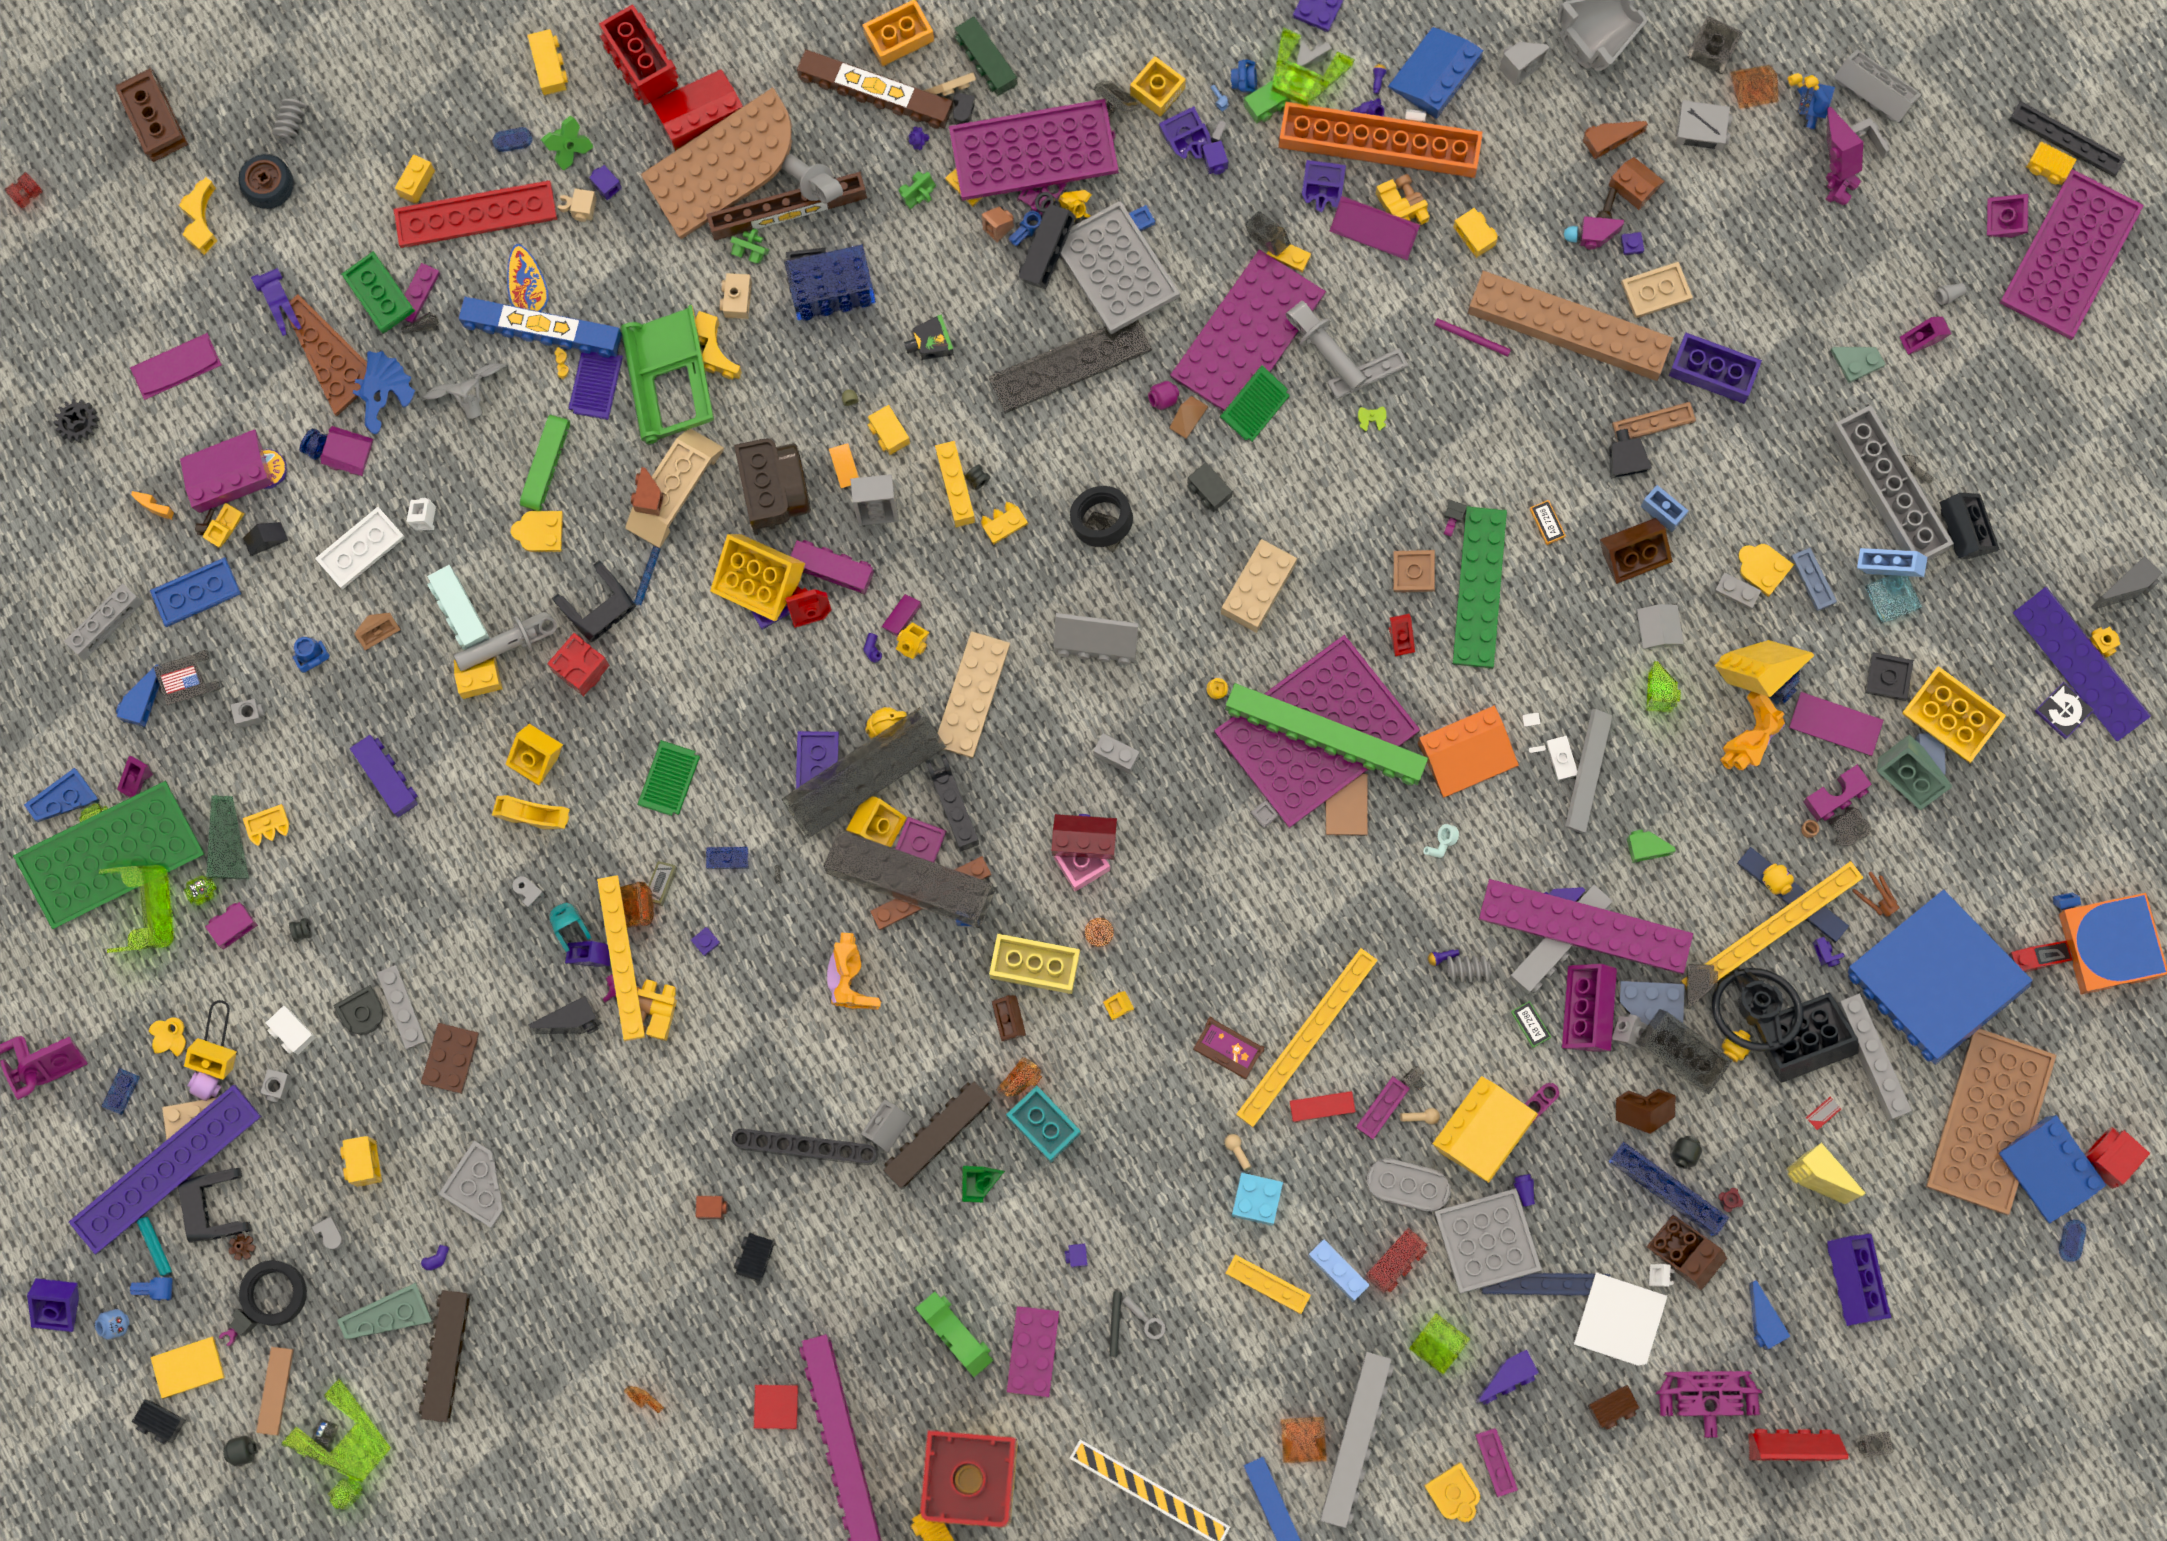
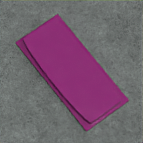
[1329,196,1420,260]
[130,333,222,400]
[1789,692,1884,756]

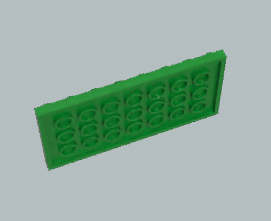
[13,780,205,929]

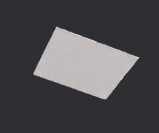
[1574,1272,1667,1365]

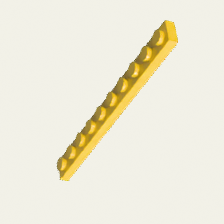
[1680,861,1863,998]
[1236,948,1378,1128]

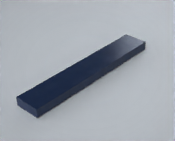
[1736,847,1849,943]
[1482,1273,1610,1296]

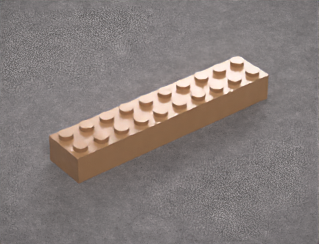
[1467,270,1673,381]

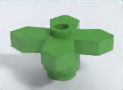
[541,116,593,170]

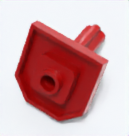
[785,585,832,628]

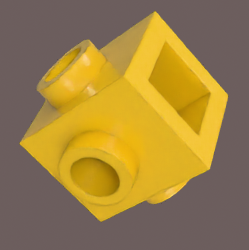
[896,622,929,659]
[2089,626,2121,658]

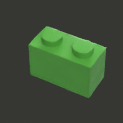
[1244,78,1290,124]

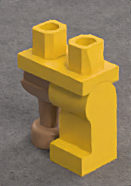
[1376,174,1429,225]
[638,979,677,1041]

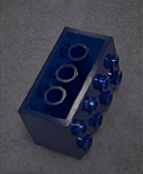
[784,244,876,321]

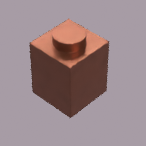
[696,1196,728,1219]

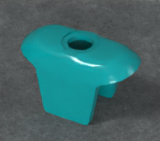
[549,903,592,952]

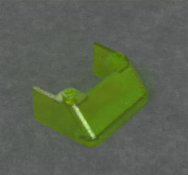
[99,865,175,954]

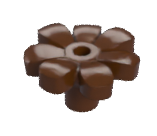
[228,1234,256,1261]

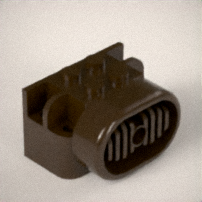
[734,438,811,535]

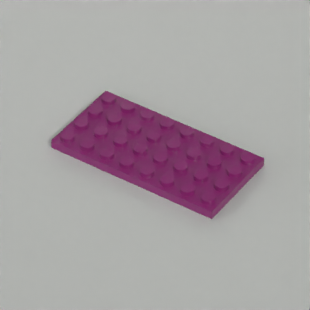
[949,99,1119,201]
[2000,169,2144,340]
[1170,249,1326,411]

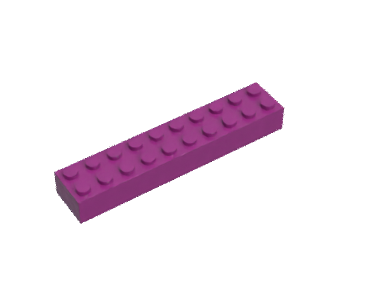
[799,1334,881,1541]

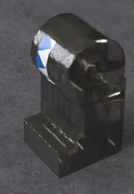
[302,1419,339,1463]

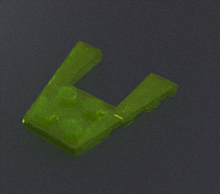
[1271,28,1355,106]
[281,1379,391,1483]

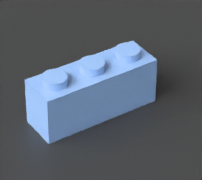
[1857,548,1927,577]
[1308,1239,1369,1302]

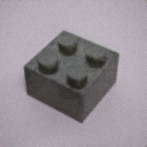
[1687,15,1743,75]

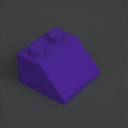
[27,1278,79,1332]

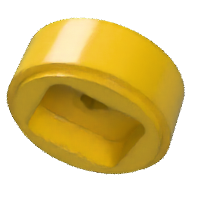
[1206,678,1228,699]

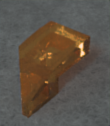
[624,1386,665,1414]

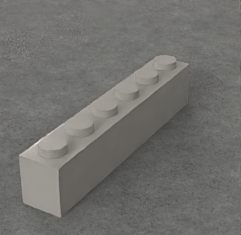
[1509,885,1613,995]
[1837,994,1912,1122]

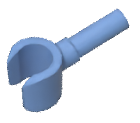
[1211,85,1229,111]

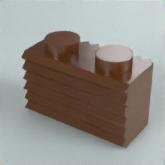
[1587,1385,1640,1430]

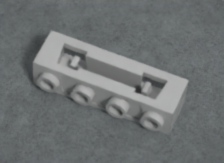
[64,583,143,661]

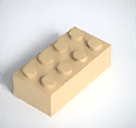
[1221,539,1297,633]

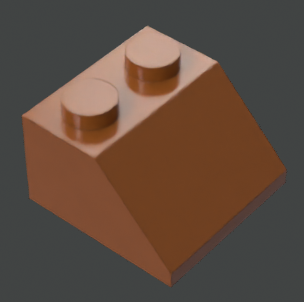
[1608,157,1665,210]

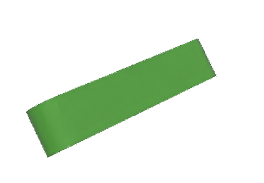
[520,414,570,511]

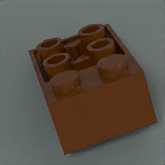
[1646,1215,1728,1291]

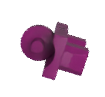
[1826,172,1861,205]

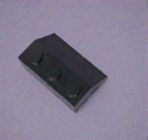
[1939,493,2000,559]

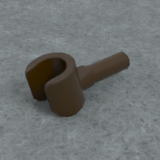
[195,508,215,535]

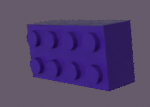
[1668,332,1762,404]

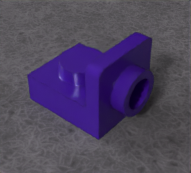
[1813,937,1845,968]

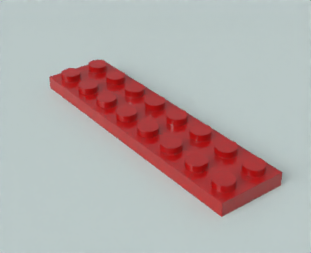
[393,180,557,248]

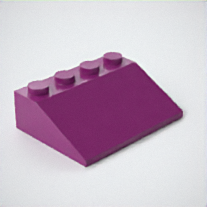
[180,429,274,513]

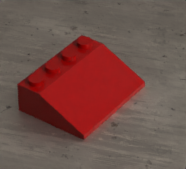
[650,69,743,151]
[1749,1429,1849,1461]

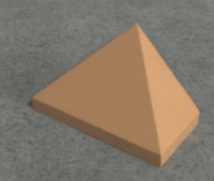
[1169,396,1208,439]
[354,613,400,650]

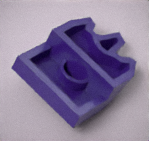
[1158,106,1212,159]
[1302,160,1346,213]

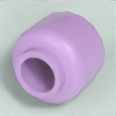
[188,1071,221,1101]

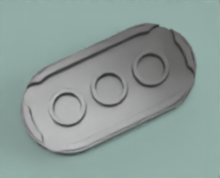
[1366,1158,1451,1212]

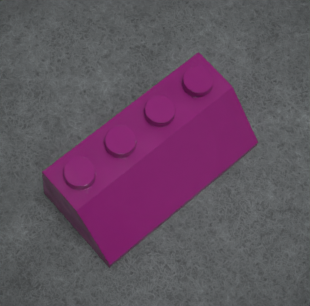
[1562,964,1617,1052]

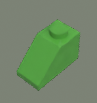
[1627,830,1676,863]

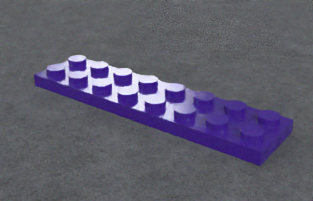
[2013,587,2151,742]

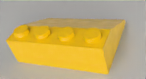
[710,534,805,621]
[1714,640,1814,697]
[1902,666,2006,763]
[1432,1076,1538,1183]

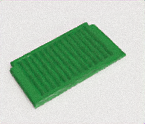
[1220,365,1290,442]
[637,740,700,816]

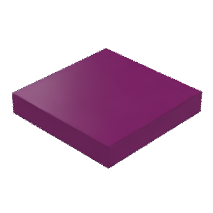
[893,817,947,870]

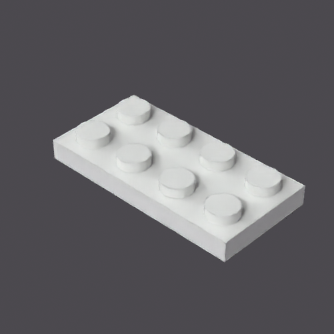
[315,507,405,590]

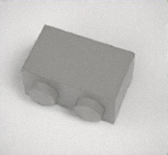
[1093,733,1140,774]

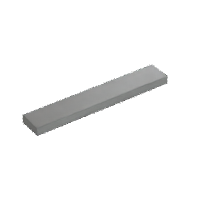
[1565,709,1612,833]

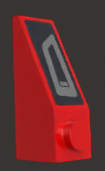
[2008,940,2073,973]

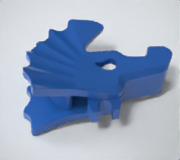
[353,351,415,434]

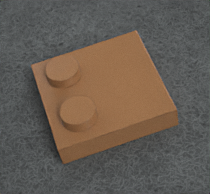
[1393,550,1435,592]

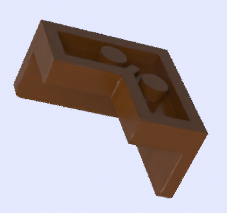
[1616,1089,1676,1134]

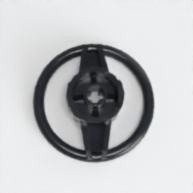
[1711,968,1804,1052]

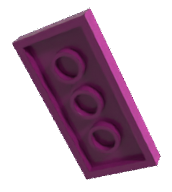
[1007,1306,1059,1397]

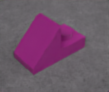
[117,755,153,798]

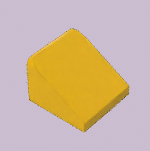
[1103,991,1134,1020]

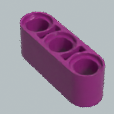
[1525,1083,1560,1123]

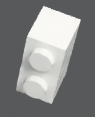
[266,1006,316,1055]

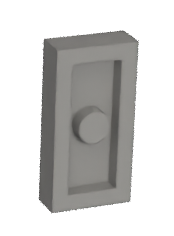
[1715,572,1761,610]

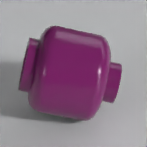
[1148,381,1179,410]

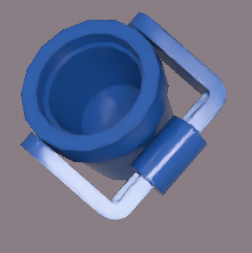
[1231,59,1257,94]
[293,637,330,673]

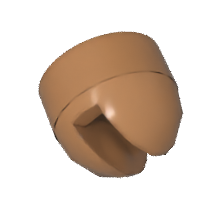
[1801,820,1819,838]

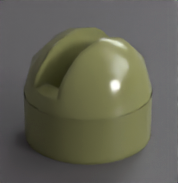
[842,389,859,406]

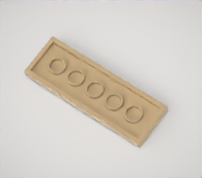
[934,631,1010,759]

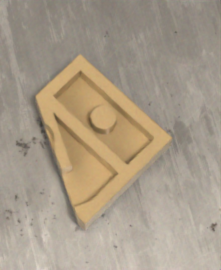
[924,72,976,96]

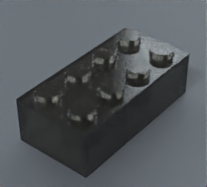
[1636,1009,1733,1095]

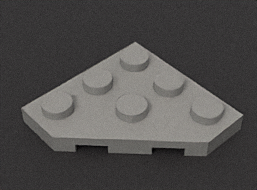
[439,1140,504,1228]

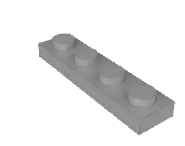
[377,965,426,1050]

